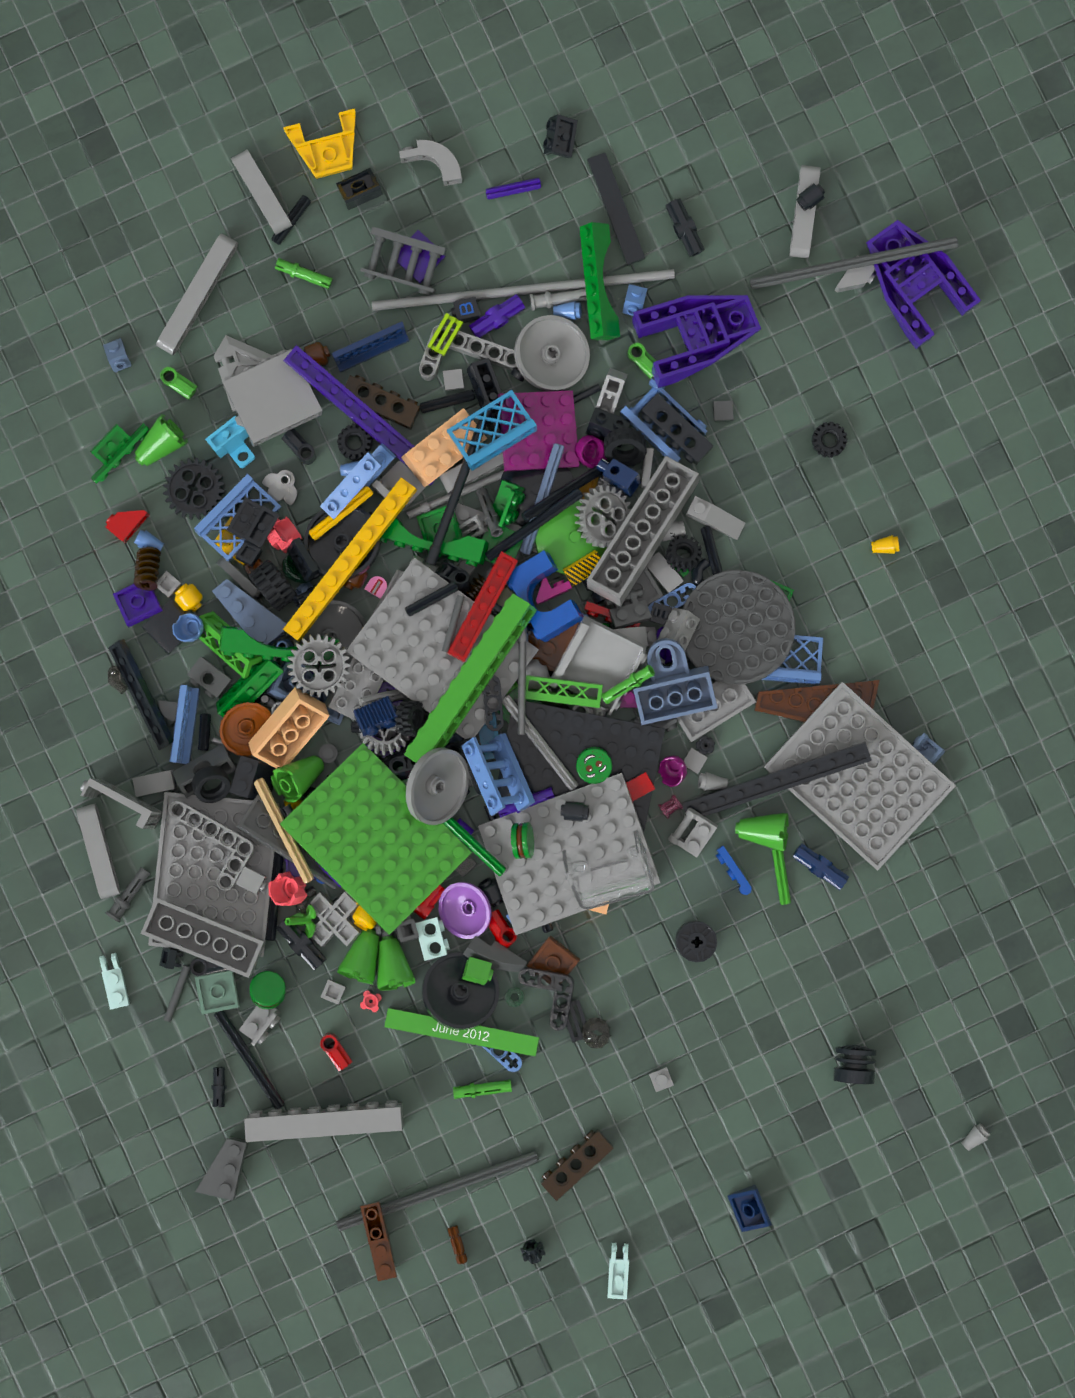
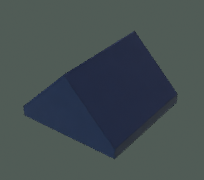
[728,1185,772,1232]

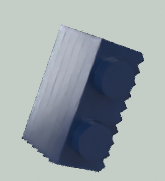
[353,696,397,736]

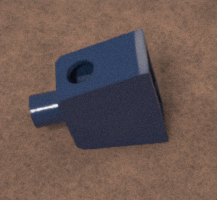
[596,459,641,498]

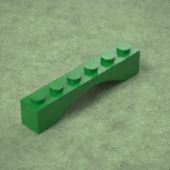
[579,222,620,341]
[381,518,489,567]
[219,626,339,666]

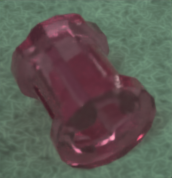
[658,794,683,819]

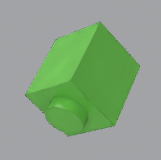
[462,957,494,985]

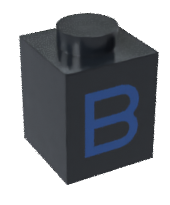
[450,297,480,323]

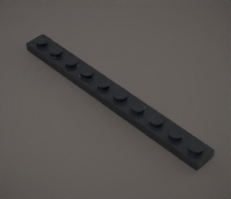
[682,741,872,820]

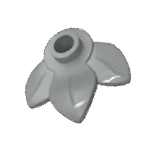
[262,470,297,505]

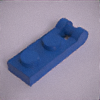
[715,846,752,895]

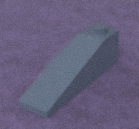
[266,661,344,725]

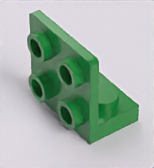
[493,479,525,527]

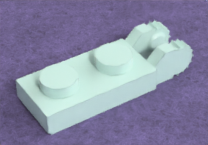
[99,953,130,1010]
[607,1243,629,1299]

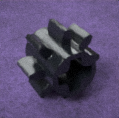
[520,1239,546,1264]

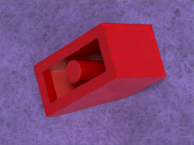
[105,510,150,544]

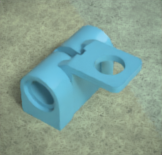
[205,416,255,469]

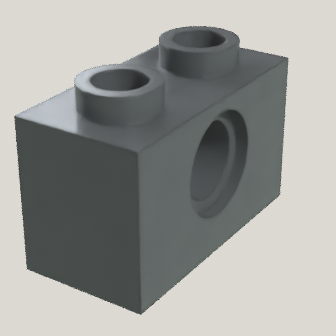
[187,656,233,699]

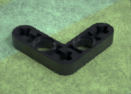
[518,967,574,1031]

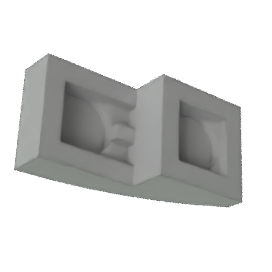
[646,552,683,593]
[132,770,176,797]

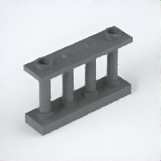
[360,226,447,295]

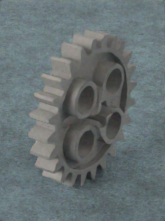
[574,485,632,548]
[286,633,350,697]

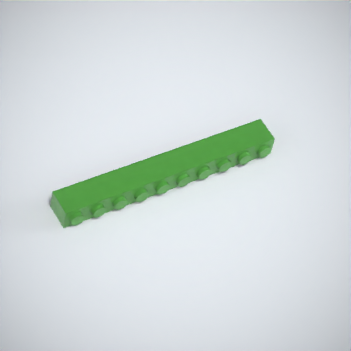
[404,594,537,763]

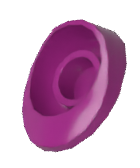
[575,435,607,469]

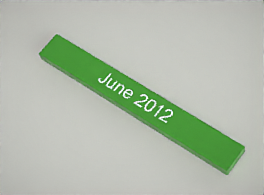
[384,1008,540,1057]

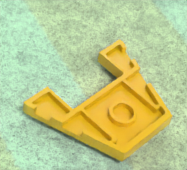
[283,108,356,179]

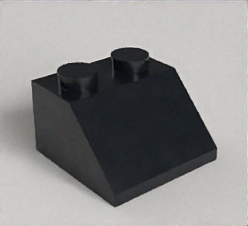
[229,756,276,800]

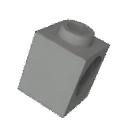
[236,866,268,894]

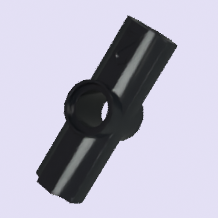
[665,198,705,257]
[276,917,327,971]

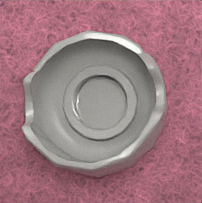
[526,659,550,690]

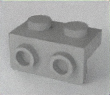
[658,608,700,651]

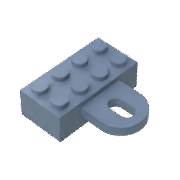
[633,638,717,725]

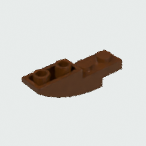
[360,1202,397,1281]

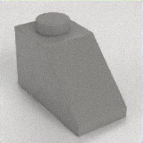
[834,255,876,293]

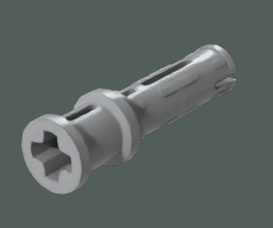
[529,288,587,311]

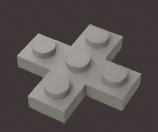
[309,892,361,947]

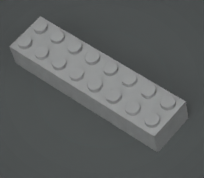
[587,456,699,607]
[244,1100,404,1142]

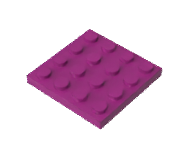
[498,390,579,471]

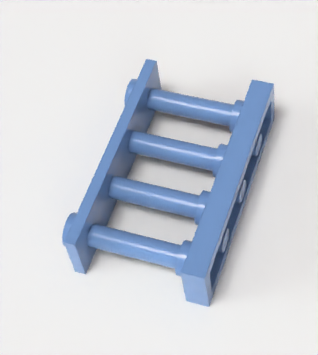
[620,379,707,463]
[320,443,396,520]
[461,733,535,816]

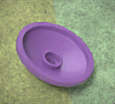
[438,882,491,939]

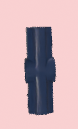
[792,843,849,890]

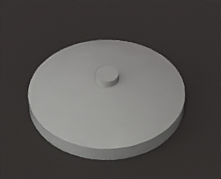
[514,315,590,391]
[406,748,469,825]

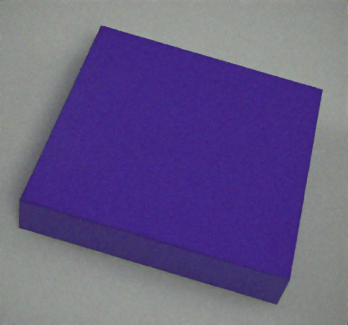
[397,230,446,284]
[113,584,163,628]

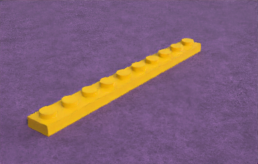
[283,478,417,642]

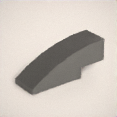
[463,936,527,972]

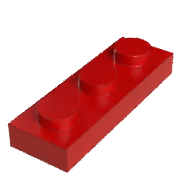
[584,601,640,628]

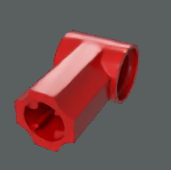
[413,885,445,920]
[488,910,517,949]
[320,1033,353,1071]

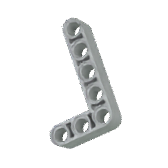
[419,325,517,381]
[169,801,255,890]

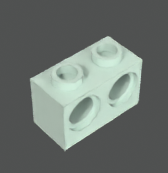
[415,917,450,961]

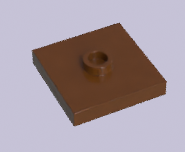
[526,936,580,984]

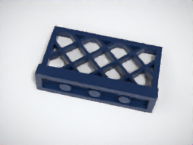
[332,321,409,373]

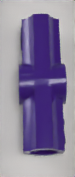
[469,294,525,338]

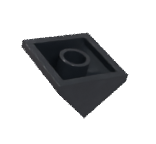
[336,168,383,210]

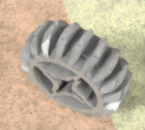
[359,705,410,756]

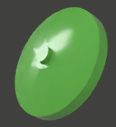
[535,500,607,575]

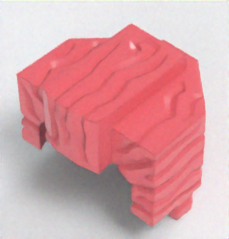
[267,517,303,554]
[268,871,308,906]

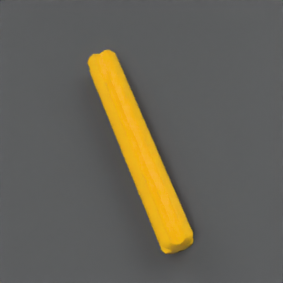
[309,486,373,540]

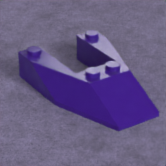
[866,220,981,349]
[632,295,761,388]

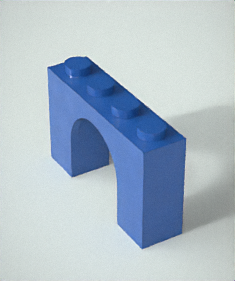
[507,550,584,642]

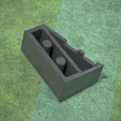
[195,1136,248,1201]

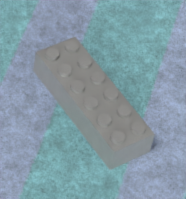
[140,898,265,979]

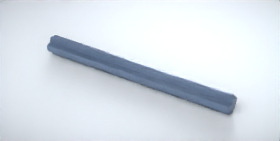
[520,443,564,555]

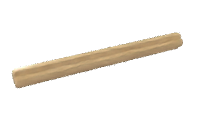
[254,778,314,883]

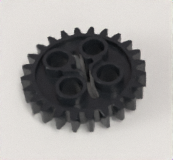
[163,458,225,520]

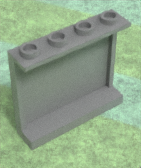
[222,349,322,447]
[549,615,647,716]
[80,778,162,829]

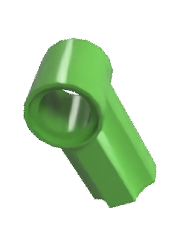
[627,343,656,379]
[160,367,198,400]

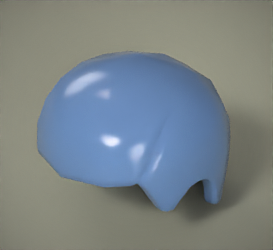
[172,613,204,642]

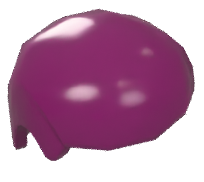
[658,755,687,787]

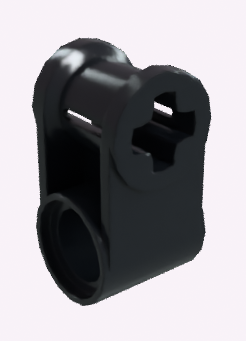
[435,560,470,594]

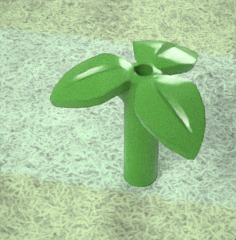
[285,904,316,938]

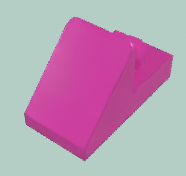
[536,578,572,606]

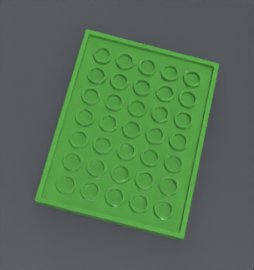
[280,743,472,935]

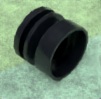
[675,920,717,962]
[833,1045,876,1084]

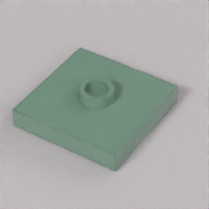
[195,970,240,1015]

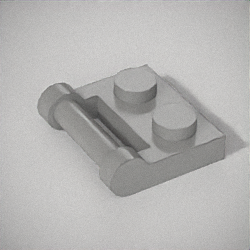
[668,808,718,858]

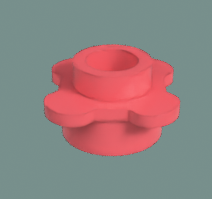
[360,991,382,1012]

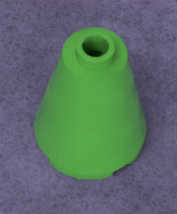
[135,414,188,466]
[271,755,324,803]
[735,813,789,851]
[337,929,379,984]
[377,936,415,991]

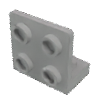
[372,461,426,514]
[239,1006,281,1046]

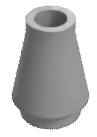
[698,772,728,791]
[961,1123,991,1151]

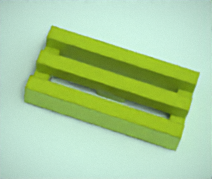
[428,313,463,356]

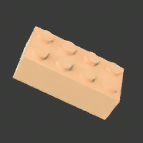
[401,408,487,488]
[248,687,329,768]

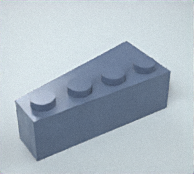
[212,579,286,646]

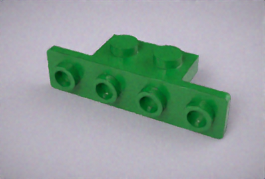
[90,423,149,484]

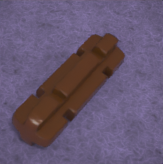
[448,1226,467,1264]

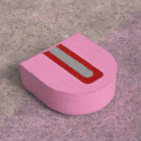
[364,576,387,599]

